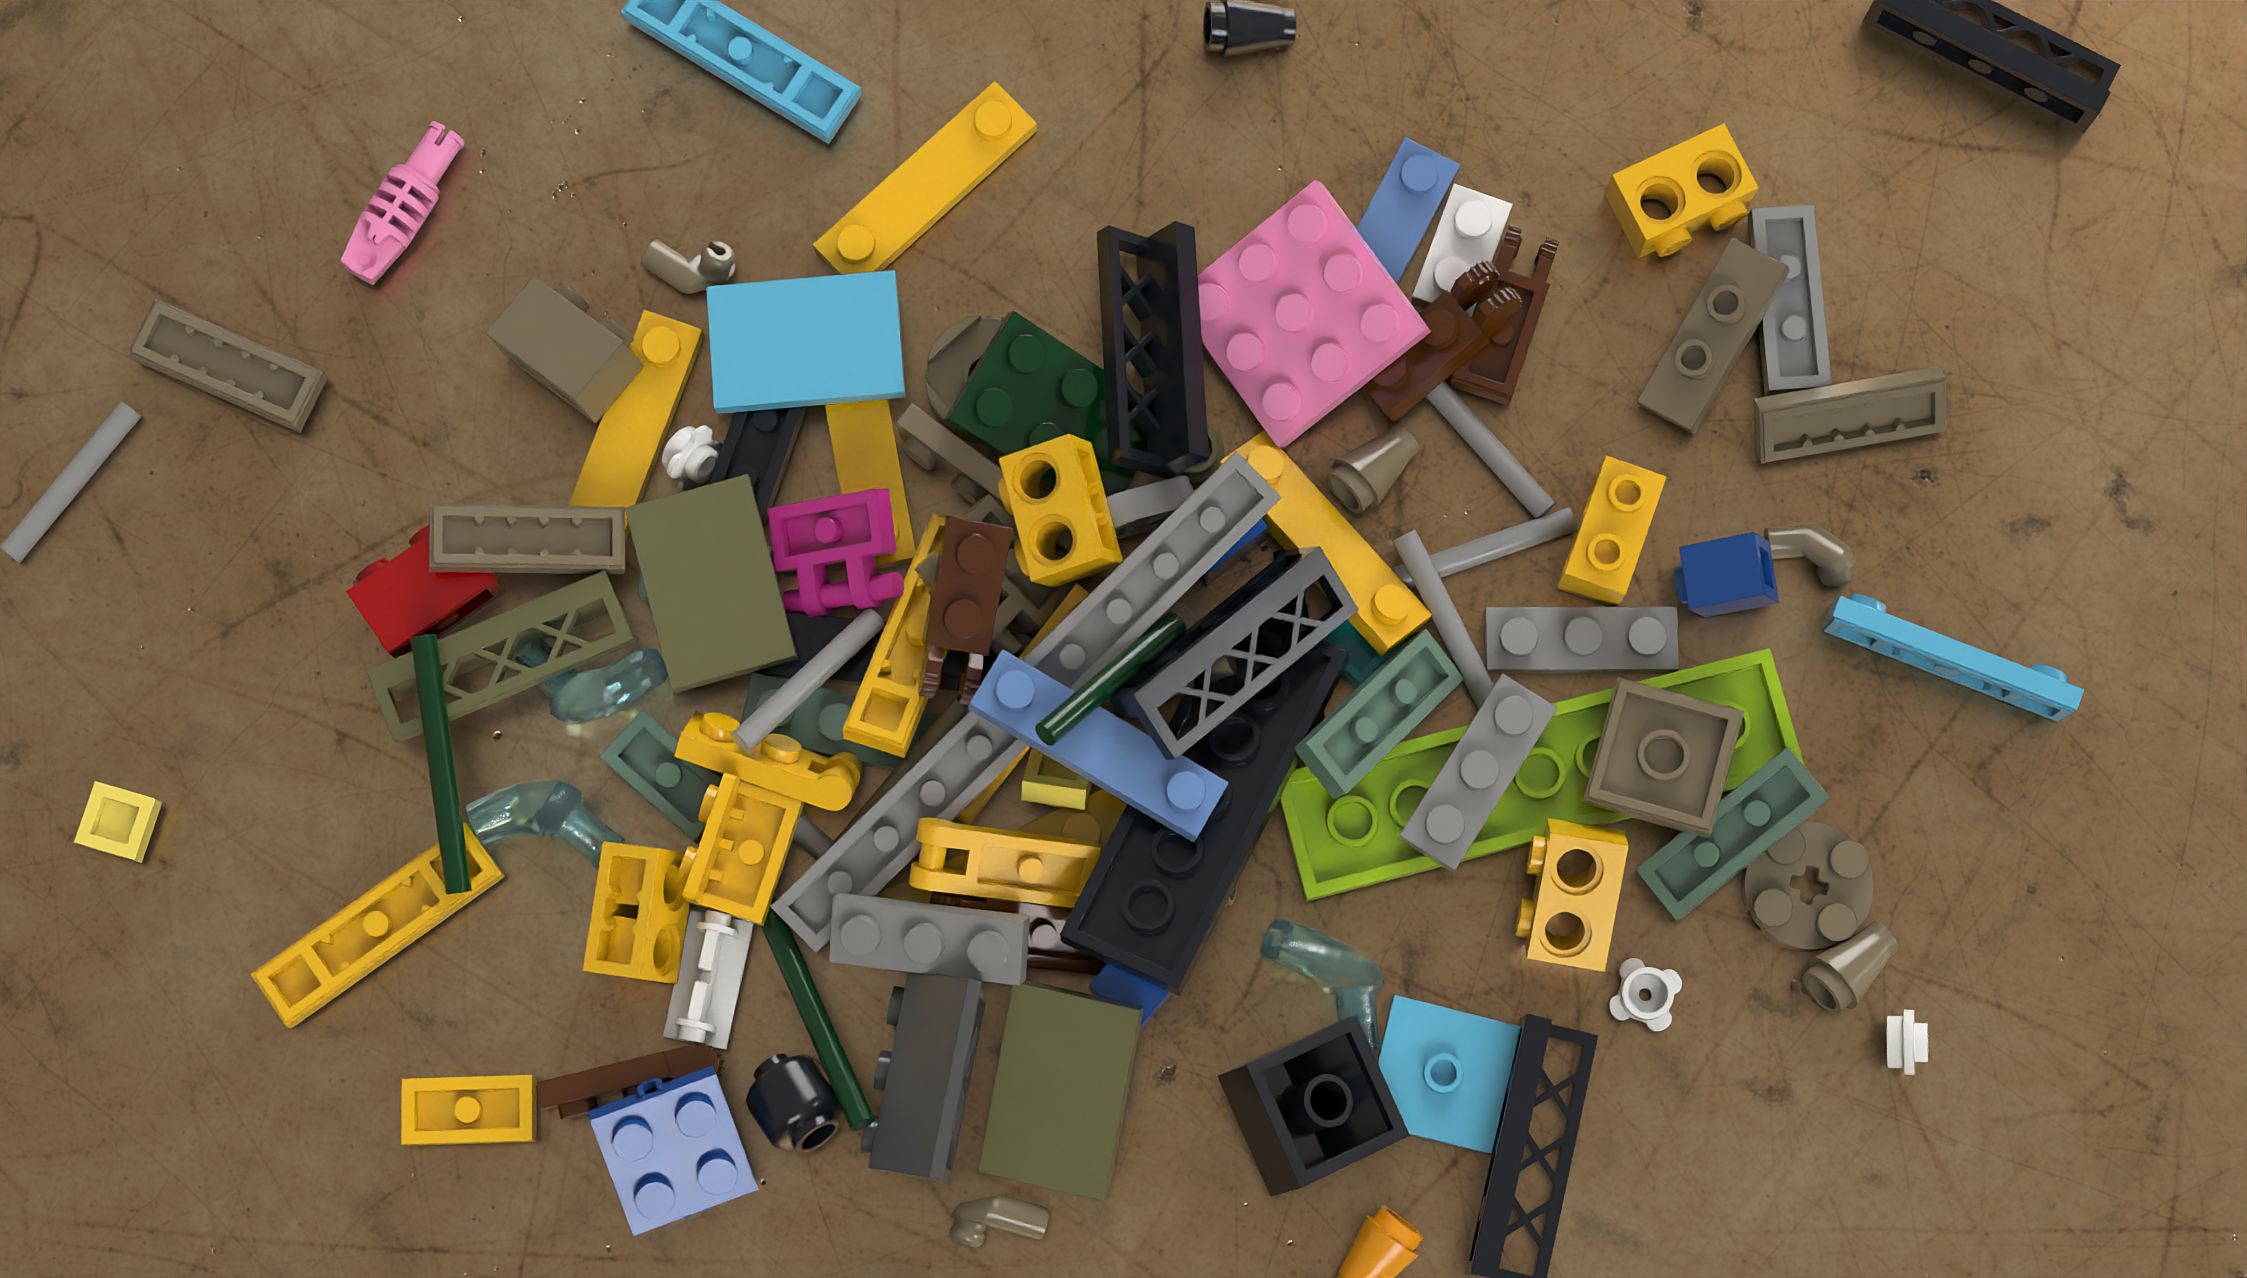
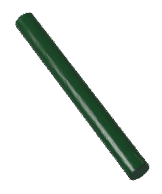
[410,634,472,895]
[761,893,875,1131]

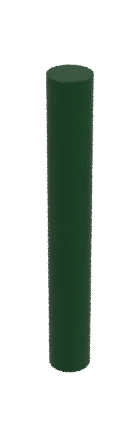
[1035,612,1186,746]

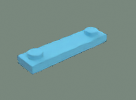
[621,0,862,144]
[1821,594,2084,722]

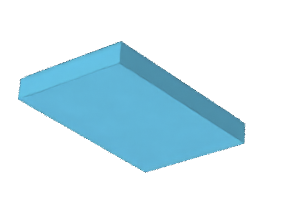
[706,270,906,414]

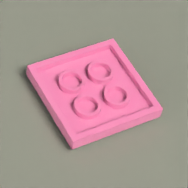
[1198,180,1431,448]

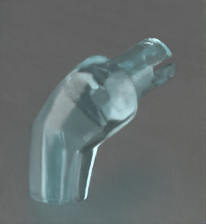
[515,638,668,725]
[465,779,625,870]
[1260,919,1385,1051]

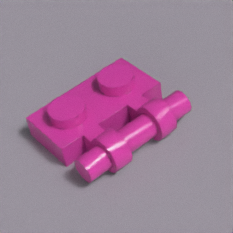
[767,488,904,617]

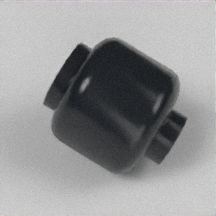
[746,1053,842,1154]

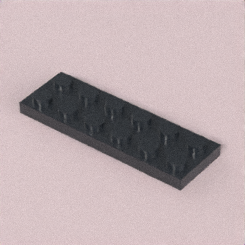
[1059,620,1349,996]

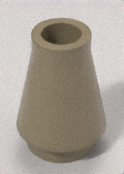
[1326,424,1420,514]
[1802,922,1900,1014]

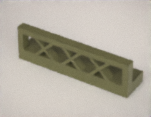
[366,570,636,744]

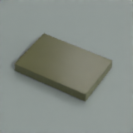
[625,474,798,693]
[978,980,1144,1202]

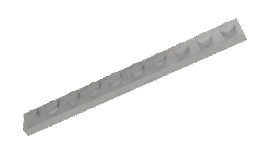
[770,451,1282,953]

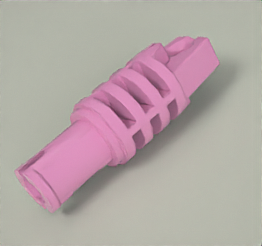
[340,121,465,285]

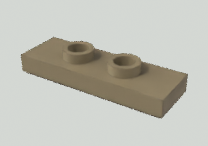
[1637,238,1790,435]
[127,299,328,433]
[1753,366,1946,463]
[429,504,625,574]

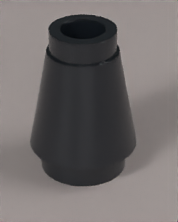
[1203,0,1296,58]

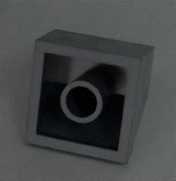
[1217,1015,1410,1197]

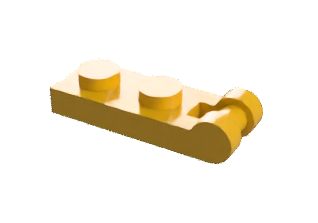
[674,711,864,811]
[909,817,1101,908]

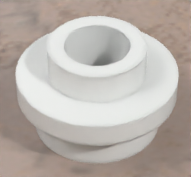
[1887,1009,1928,1075]

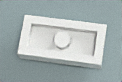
[1411,183,1513,318]

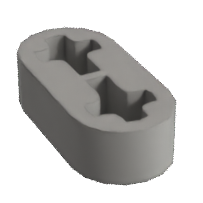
[1106,476,1194,540]

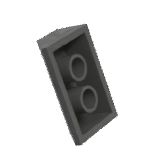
[860,973,988,1185]

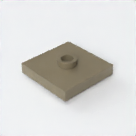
[1582,677,1744,839]

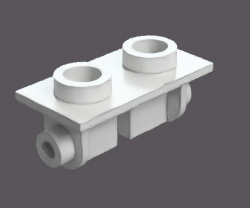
[663,910,754,1050]

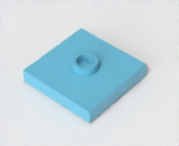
[1377,995,1521,1155]

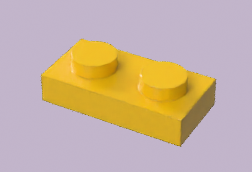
[401,1075,537,1146]

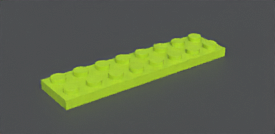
[1279,648,1805,902]

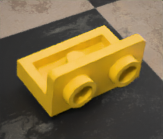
[677,772,805,926]

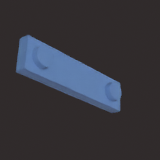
[1356,137,1461,285]
[967,649,1229,843]

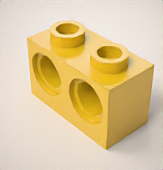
[1605,123,1759,258]
[998,434,1123,588]
[1556,455,1667,607]
[1515,818,1629,972]
[582,841,690,984]

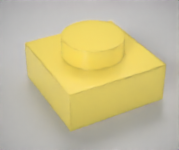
[1021,747,1092,810]
[74,781,162,863]

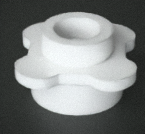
[662,425,723,491]
[1609,958,1682,1032]

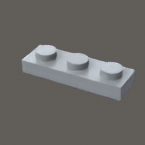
[1748,205,1832,396]
[1484,607,1679,674]
[1398,673,1557,873]
[829,893,1030,986]

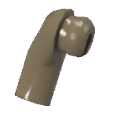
[640,239,735,294]
[1764,525,1856,586]
[949,1195,1049,1248]

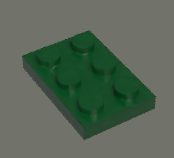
[944,311,1147,498]

